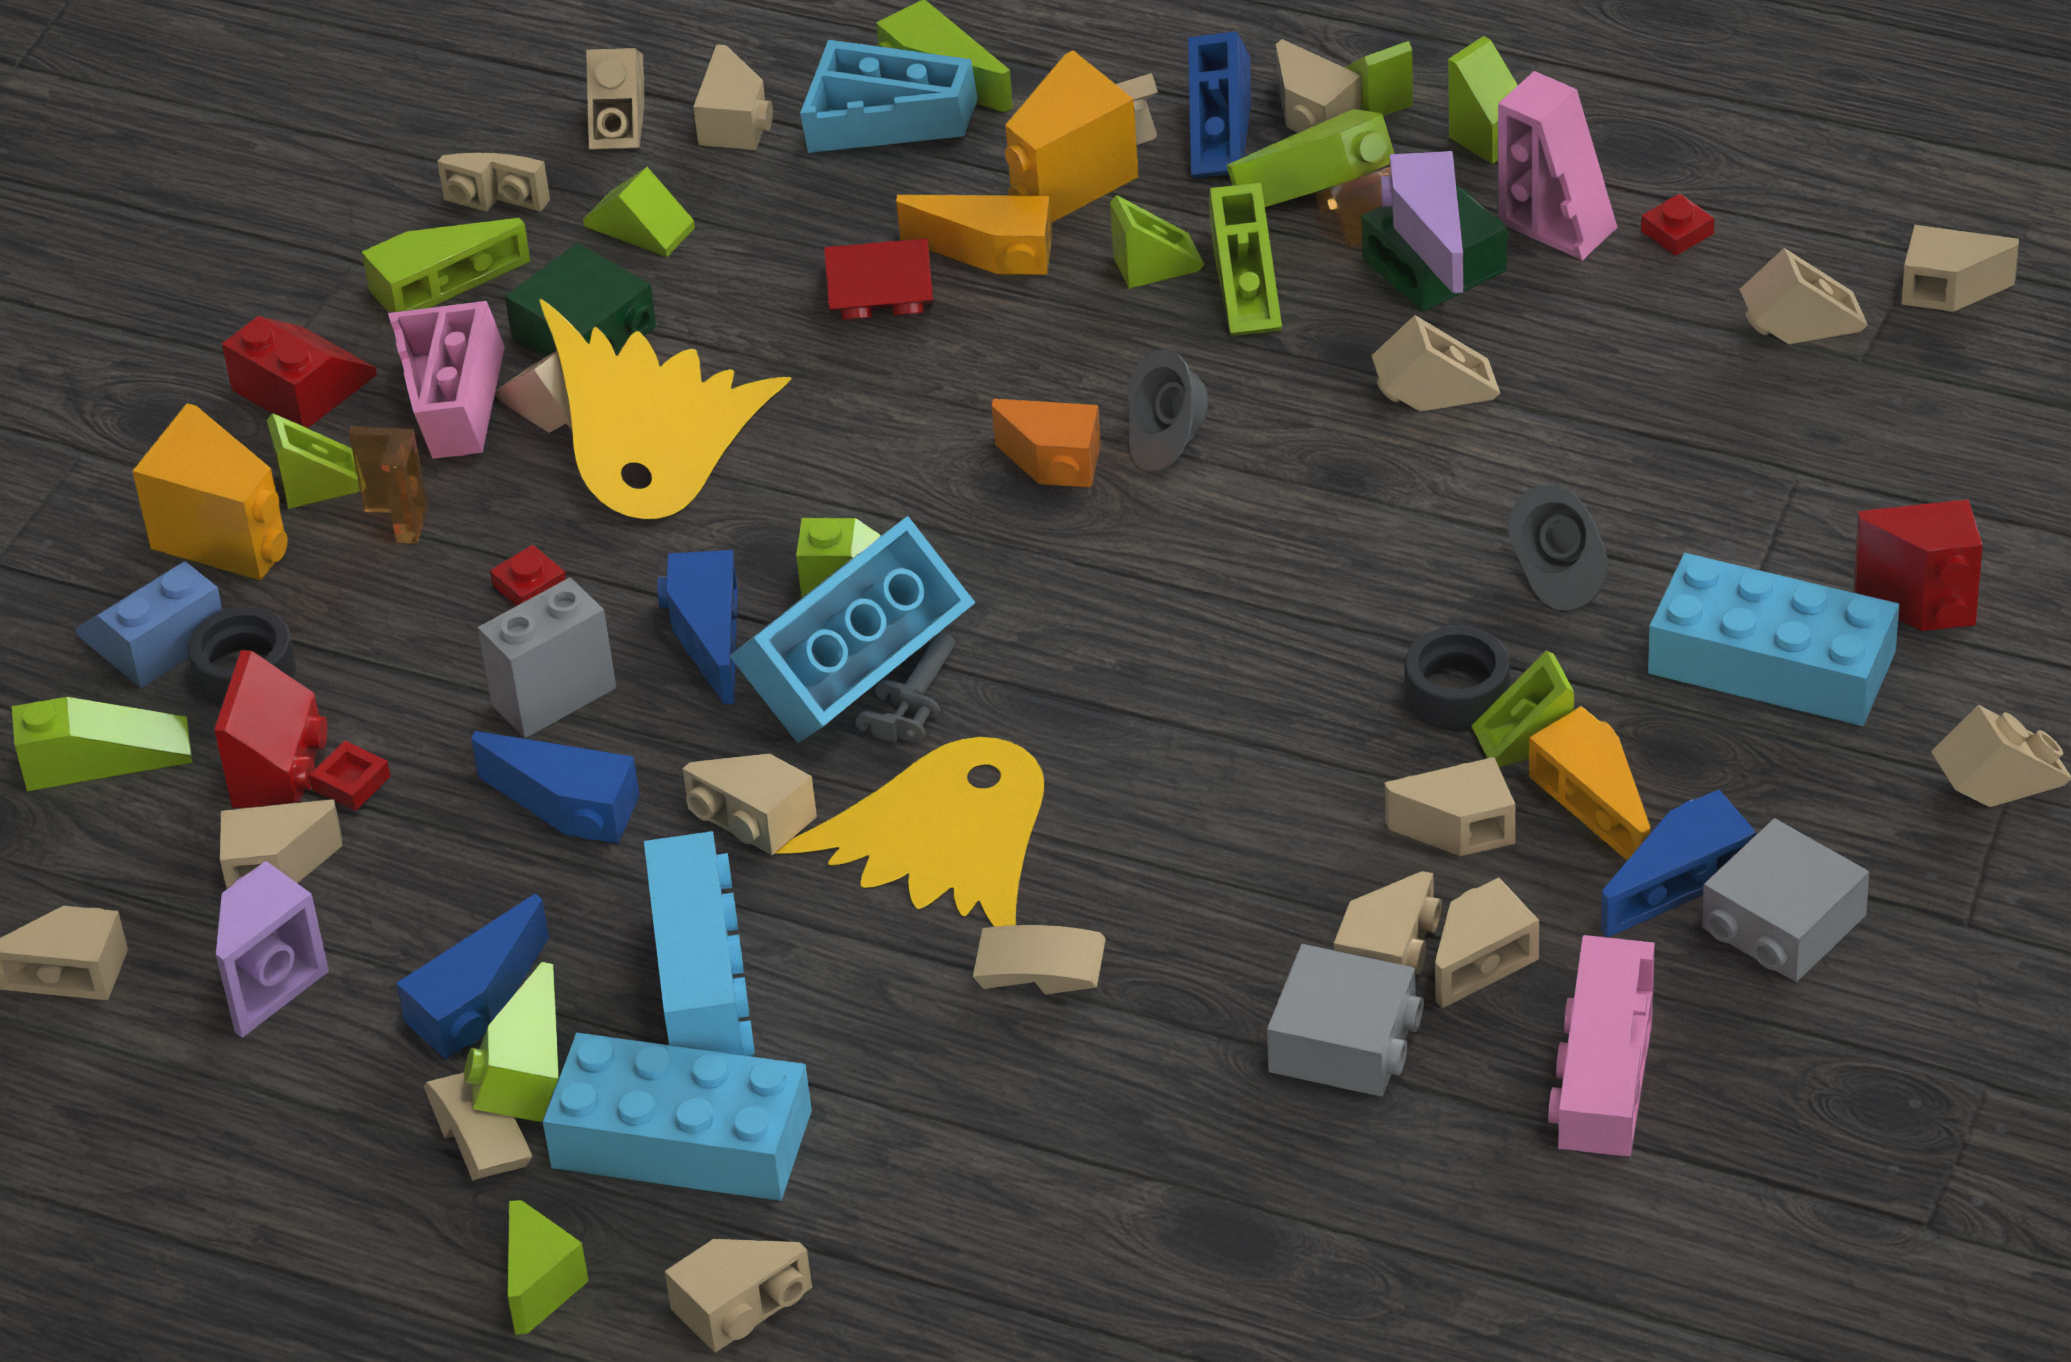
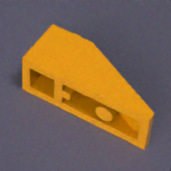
[896,195,1052,275]
[1529,706,1650,861]

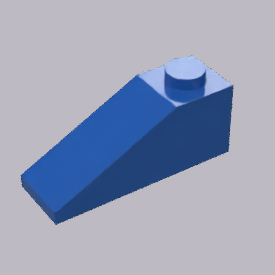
[1188,31,1251,179]
[657,550,738,705]
[471,731,640,843]
[1601,789,1757,938]
[396,893,549,1060]

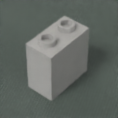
[478,577,616,739]
[1702,818,1869,982]
[1267,944,1424,1097]

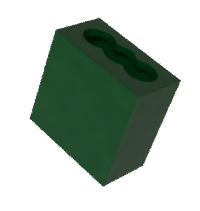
[1361,185,1509,312]
[505,243,657,358]

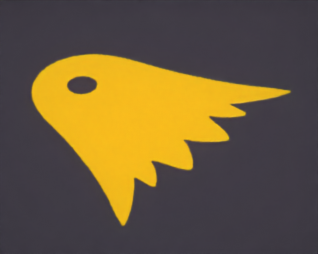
[539,299,792,519]
[766,737,1044,927]

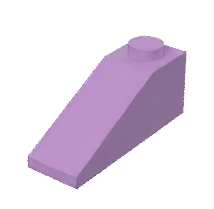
[1381,151,1463,293]

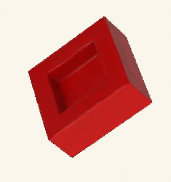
[1641,193,1715,256]
[490,545,566,606]
[309,741,391,811]

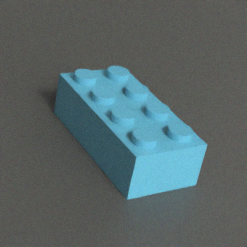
[729,516,975,743]
[1648,553,1899,726]
[644,831,755,1056]
[543,1033,812,1201]

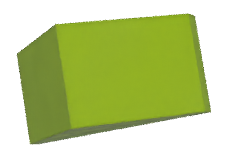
[1344,41,1413,116]
[583,167,695,257]
[1110,195,1205,289]
[267,413,367,509]
[1472,650,1574,767]
[508,1200,589,1335]

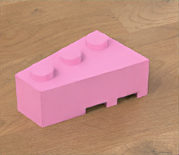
[1498,71,1618,261]
[388,301,505,459]
[1548,935,1655,1157]

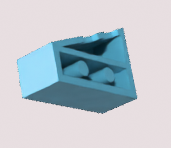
[800,40,978,153]

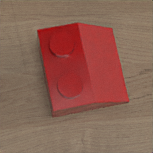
[824,238,934,321]
[222,316,377,428]
[1853,499,1983,631]
[214,650,328,809]

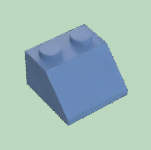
[76,561,223,689]

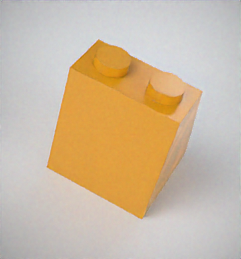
[1005,51,1139,223]
[132,403,288,581]

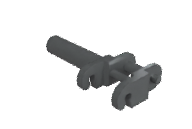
[855,632,955,743]

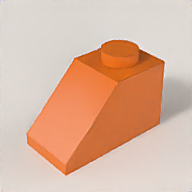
[992,399,1101,488]

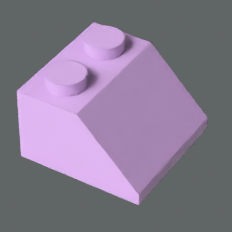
[216,861,329,1038]

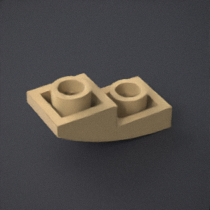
[437,153,550,212]
[973,925,1106,995]
[424,1073,532,1180]

